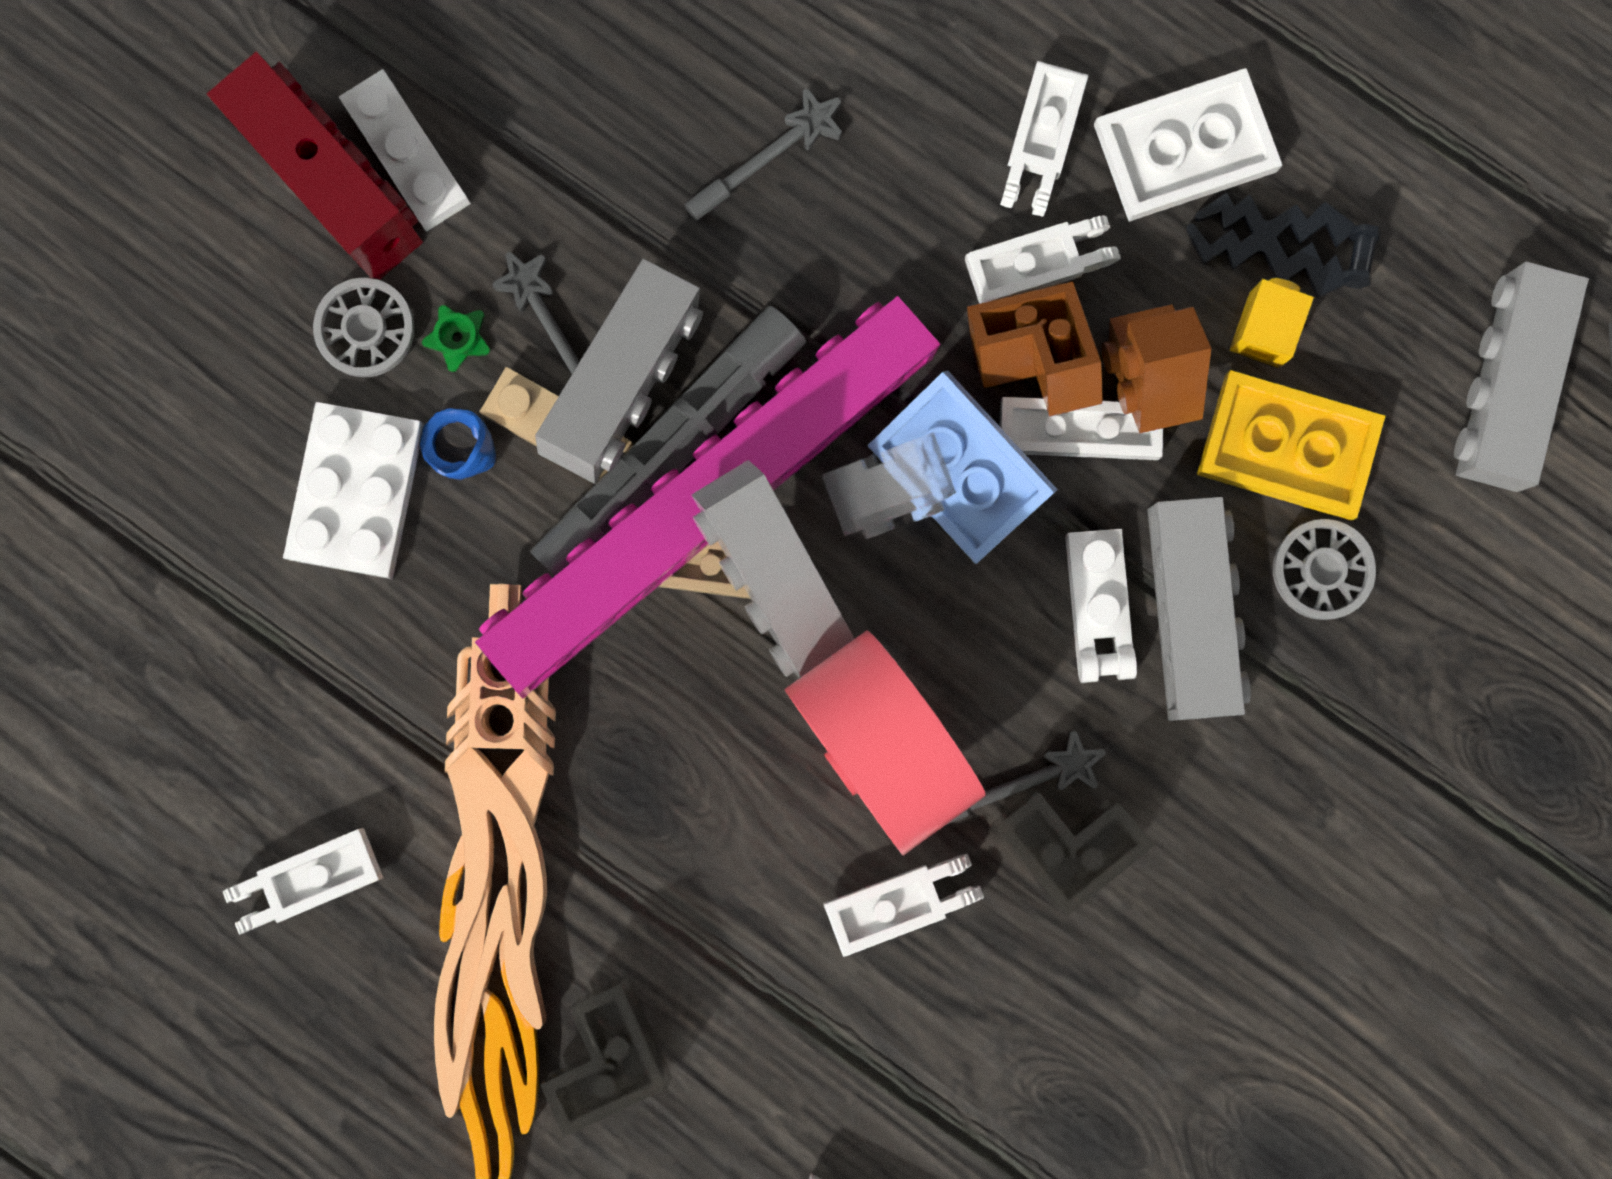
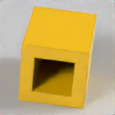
[1229,278,1314,368]

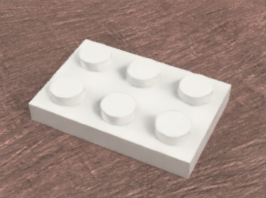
[1094,68,1282,222]
[283,402,424,579]

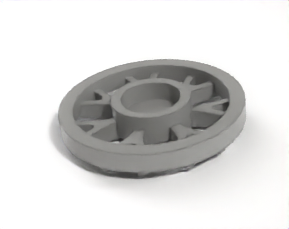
[313,278,415,377]
[1273,519,1376,620]

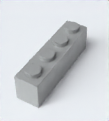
[535,259,703,484]
[1454,262,1589,492]
[691,460,854,678]
[1147,497,1251,721]

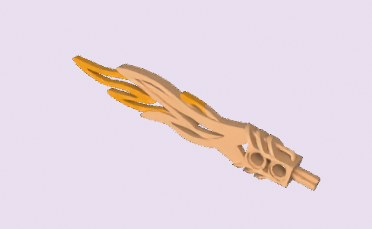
[434,584,556,1179]

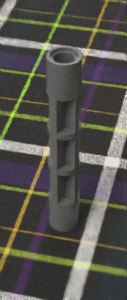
[530,305,806,576]

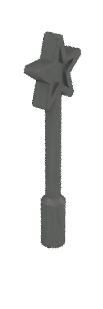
[684,89,842,221]
[492,252,580,374]
[946,731,1106,825]

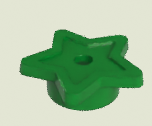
[422,305,490,372]

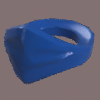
[420,408,496,480]

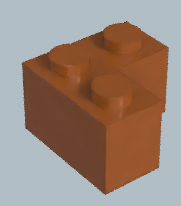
[967,282,1102,416]
[1102,304,1211,434]

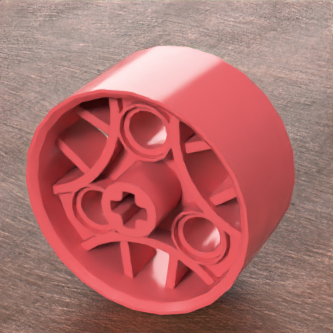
[784,630,986,856]

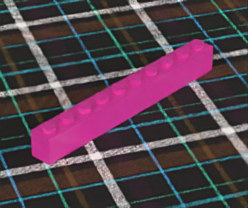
[475,296,940,699]

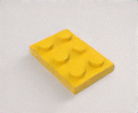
[1197,370,1385,521]

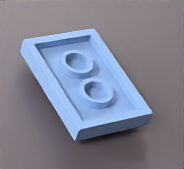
[867,370,1058,564]

